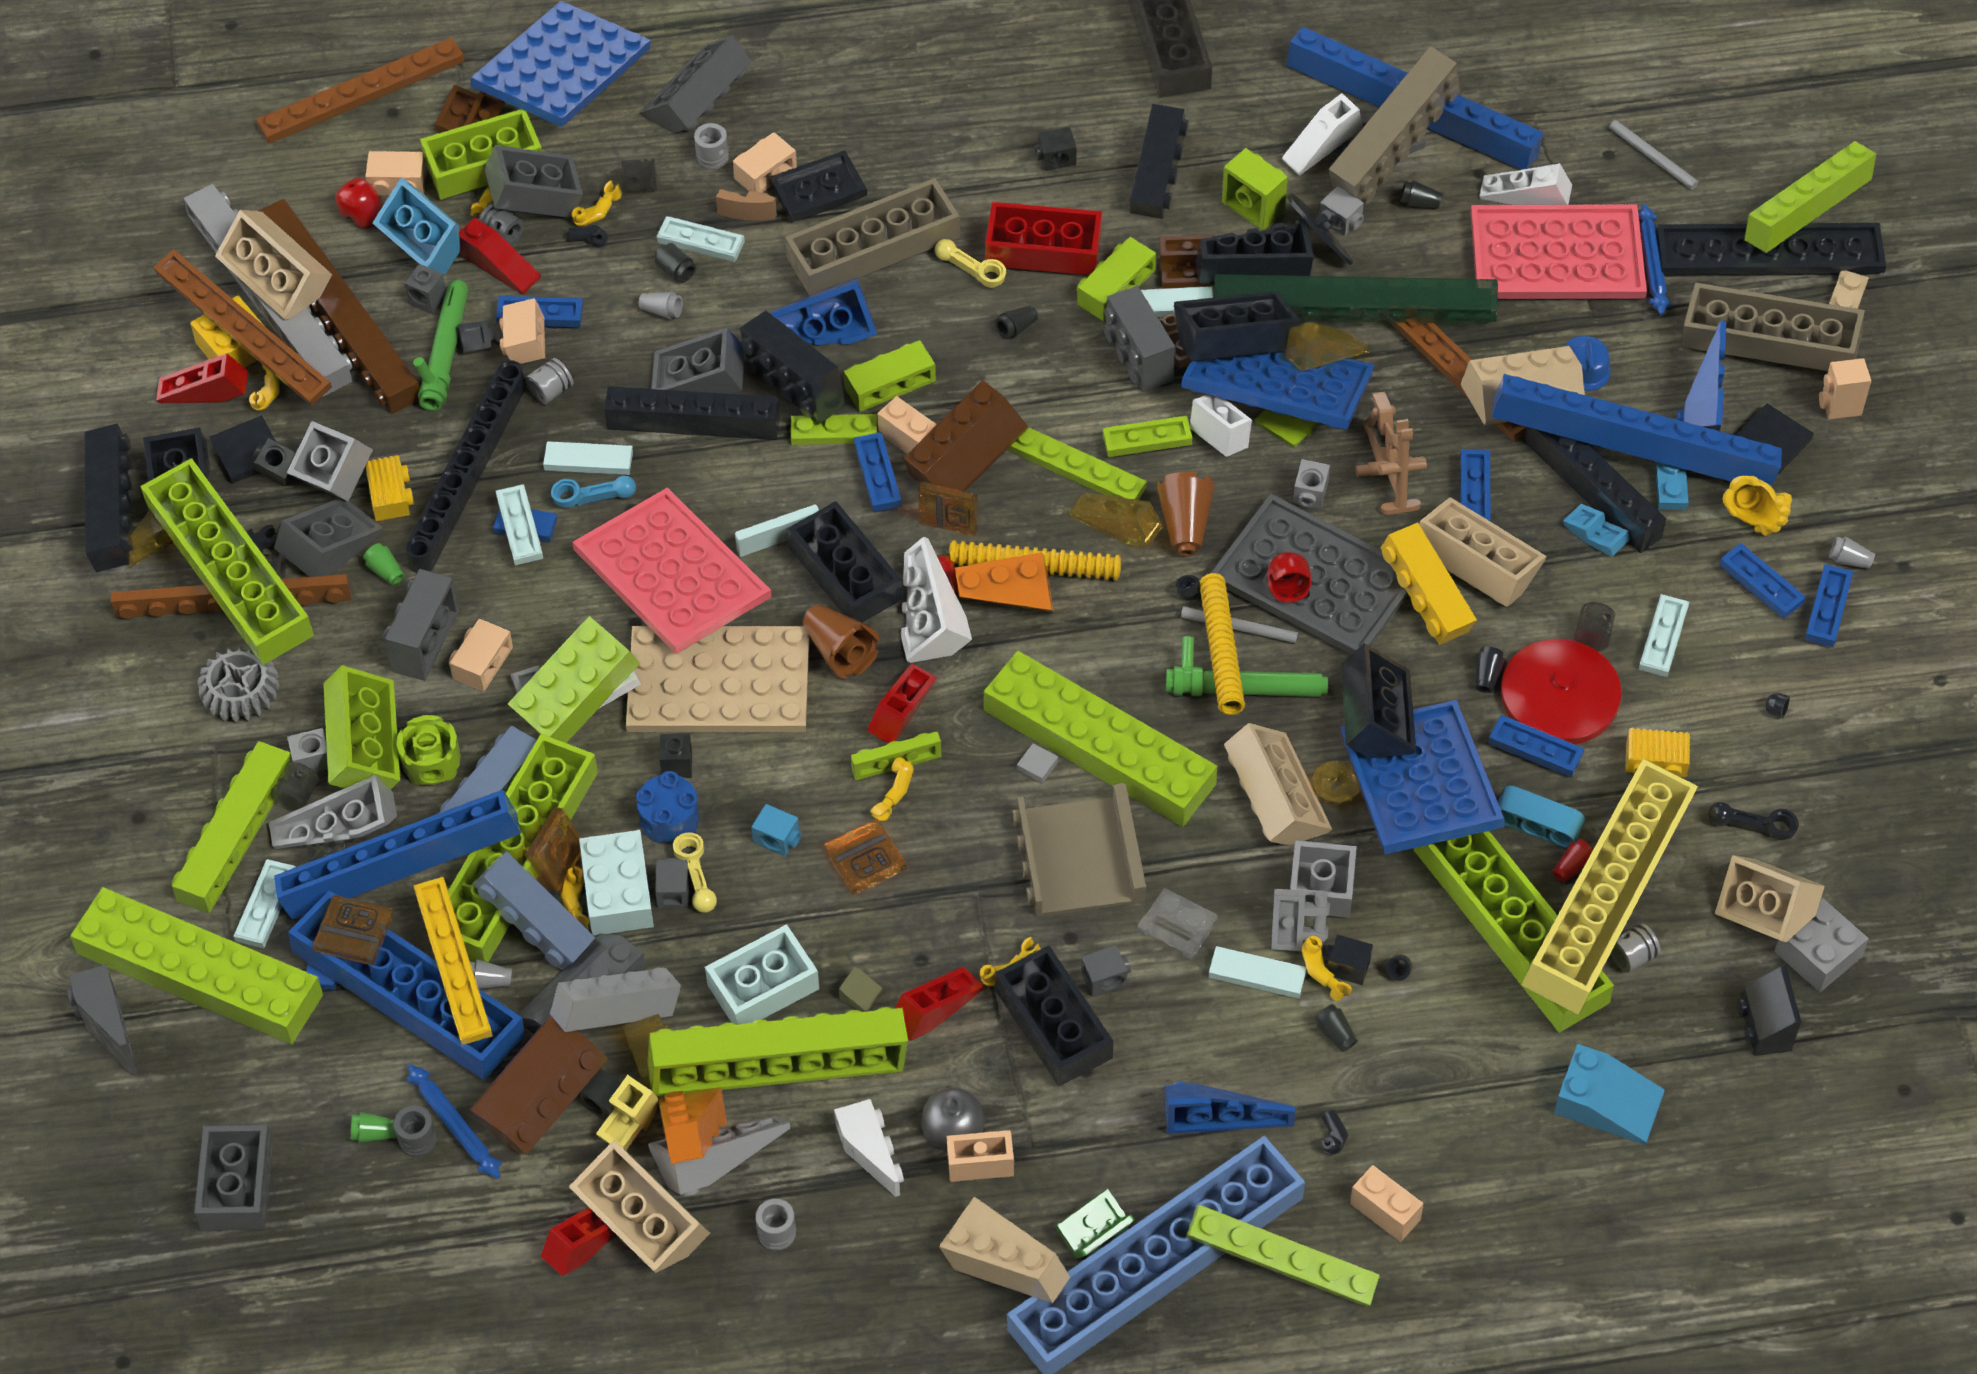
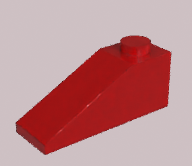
[459,217,541,295]
[156,353,248,403]
[867,663,937,743]
[895,966,984,1041]
[540,1207,616,1276]

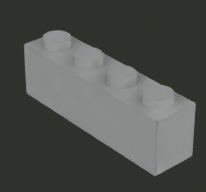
[550,967,681,1032]

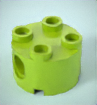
[396,715,461,785]

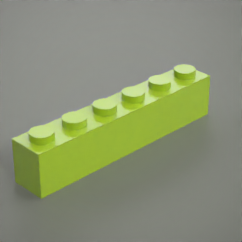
[1745,141,1877,253]
[172,741,295,914]

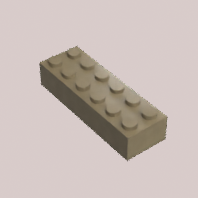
[1329,46,1460,204]
[785,178,960,295]
[1683,283,1865,371]

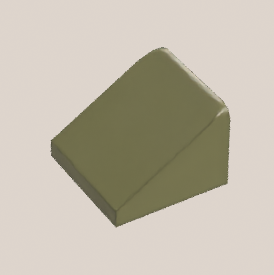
[839,967,882,1012]

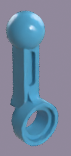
[551,476,636,508]

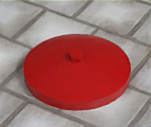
[1501,639,1621,745]

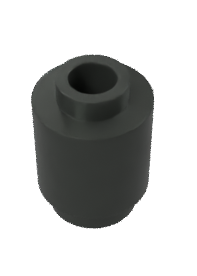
[655,243,696,283]

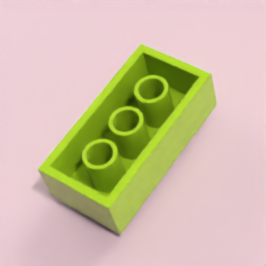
[420,109,542,200]
[508,616,640,743]
[323,665,400,790]

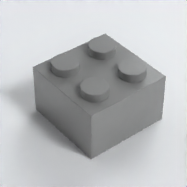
[287,421,373,502]
[1290,840,1357,918]
[1774,898,1869,992]

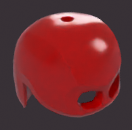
[335,178,383,229]
[1267,552,1311,602]

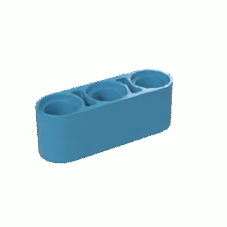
[1497,786,1585,848]

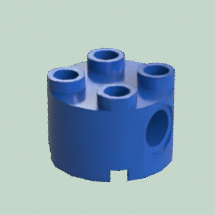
[636,771,699,845]

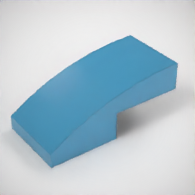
[1563,504,1630,557]

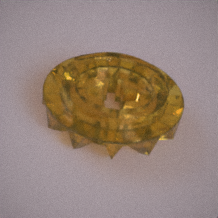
[1312,761,1360,806]

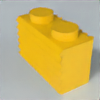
[366,455,414,521]
[1625,728,1690,777]

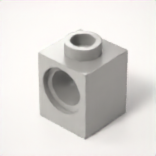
[1319,186,1364,236]
[1293,459,1330,509]
[287,728,328,777]

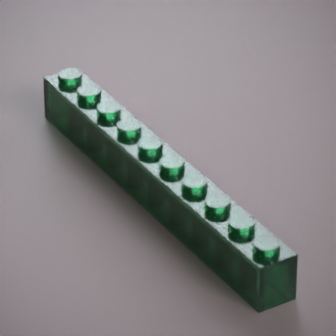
[1214,274,1498,325]

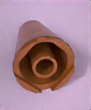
[1157,472,1215,556]
[803,605,880,679]

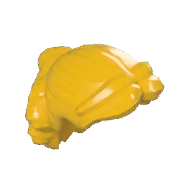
[1723,476,1792,536]

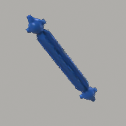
[1638,204,1672,315]
[407,1064,501,1179]

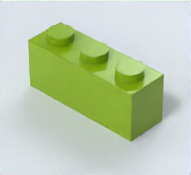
[1077,237,1156,321]
[844,340,936,412]

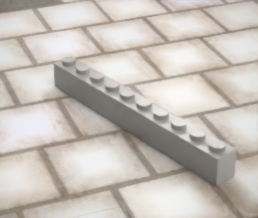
[184,184,353,397]

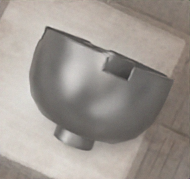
[921,1087,985,1150]

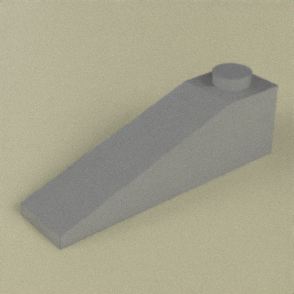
[269,775,397,849]
[649,1116,790,1196]

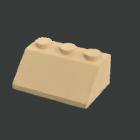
[1715,855,1825,942]

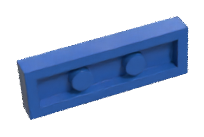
[496,296,583,327]
[854,432,902,513]
[1460,449,1491,522]
[1719,543,1806,619]
[1805,564,1854,648]
[1488,715,1584,778]

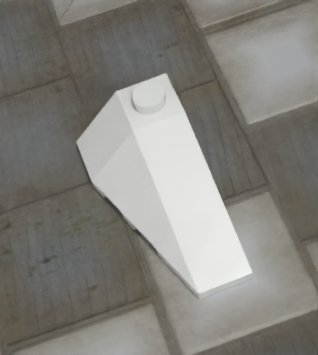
[901,537,972,663]

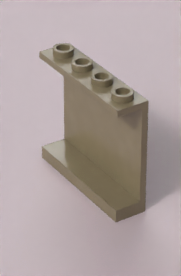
[1012,783,1146,917]

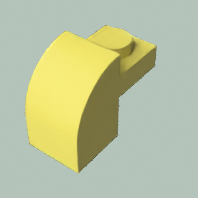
[596,1075,658,1150]

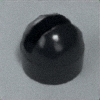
[1176,575,1200,601]
[1765,693,1790,719]
[1386,954,1412,981]

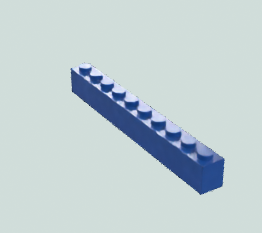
[1286,27,1543,170]
[1492,374,1782,487]

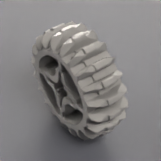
[197,646,279,723]

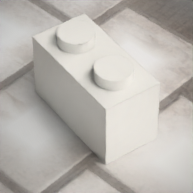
[1190,394,1252,457]

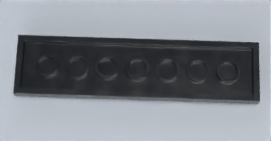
[1657,223,1886,275]

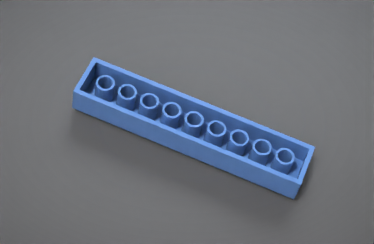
[1007,1135,1305,1374]

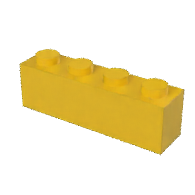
[1380,522,1477,645]

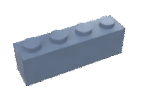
[439,726,537,813]
[473,851,595,970]

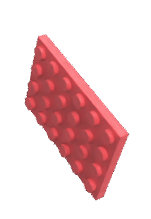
[1470,204,1647,299]
[573,488,771,654]

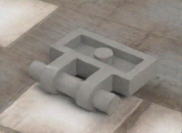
[1271,889,1330,951]

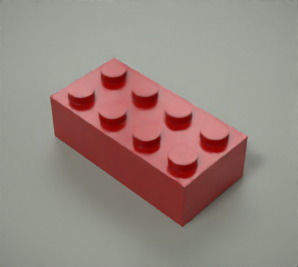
[985,202,1102,275]

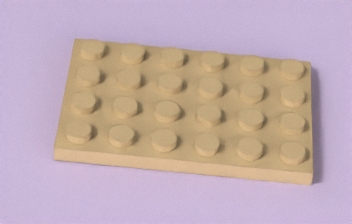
[626,626,810,732]

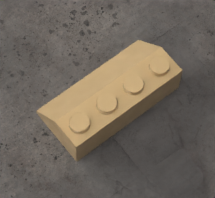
[215,210,332,320]
[1461,346,1585,425]
[1419,497,1546,607]
[1224,723,1332,846]
[569,1140,710,1273]

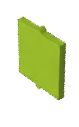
[1255,409,1319,449]

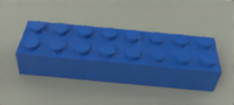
[288,890,524,1080]

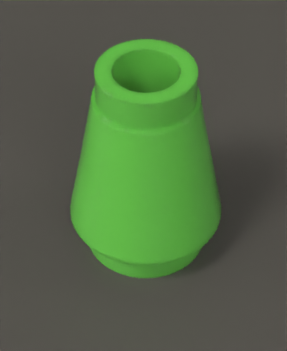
[363,543,405,586]
[351,1112,396,1144]

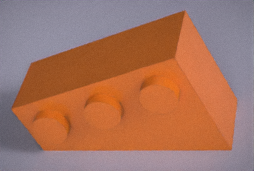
[955,552,1054,613]
[658,1087,727,1164]

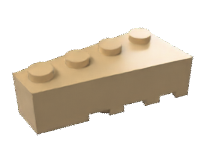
[939,1197,1070,1303]

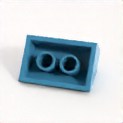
[373,177,460,274]

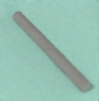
[1609,120,1699,190]
[1181,607,1298,644]

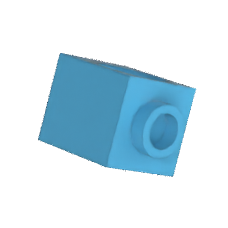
[751,804,801,856]

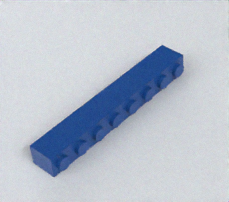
[274,790,521,920]

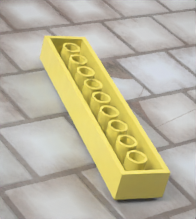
[1522,759,1698,1014]

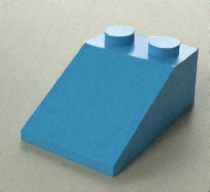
[1554,1044,1665,1145]

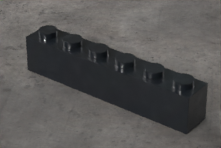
[604,386,780,440]
[84,423,133,573]
[1524,427,1667,553]

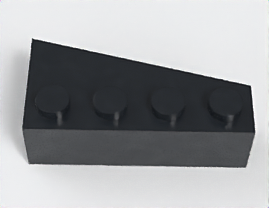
[1130,103,1189,219]
[1196,219,1314,283]

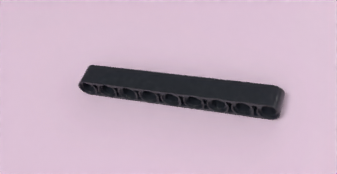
[405,360,526,573]

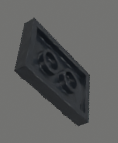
[770,150,867,222]

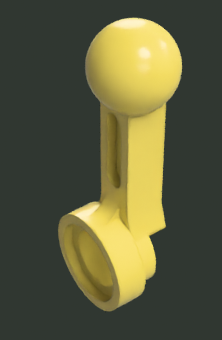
[935,239,1006,288]
[673,832,717,913]

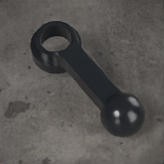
[1708,802,1799,840]

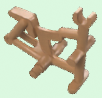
[1355,392,1427,515]

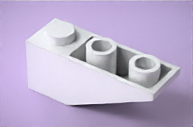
[1282,94,1363,176]
[1479,164,1572,205]
[834,1099,904,1197]

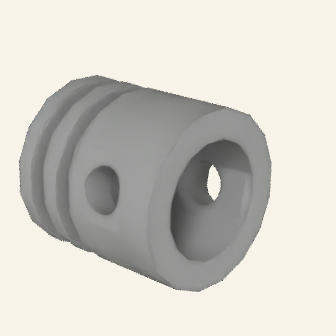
[694,123,729,170]
[525,358,573,405]
[1611,923,1661,973]
[756,1199,796,1250]

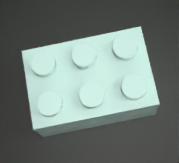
[579,830,654,936]
[705,924,819,1024]

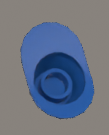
[1565,336,1611,391]

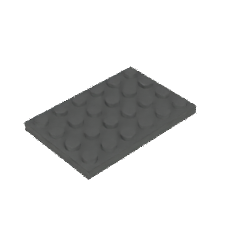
[1211,494,1409,655]

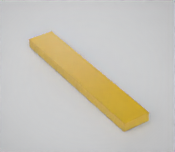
[413,877,492,1045]

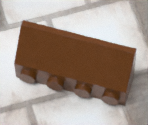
[904,380,1028,507]
[469,1015,608,1155]

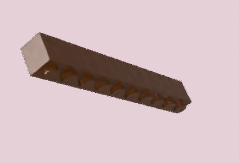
[258,198,419,414]

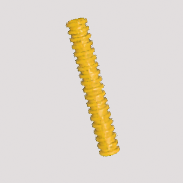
[948,540,1121,581]
[1199,573,1245,715]

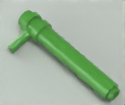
[413,280,469,411]
[1166,636,1328,697]

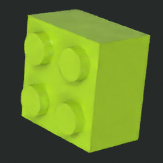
[1222,148,1288,230]

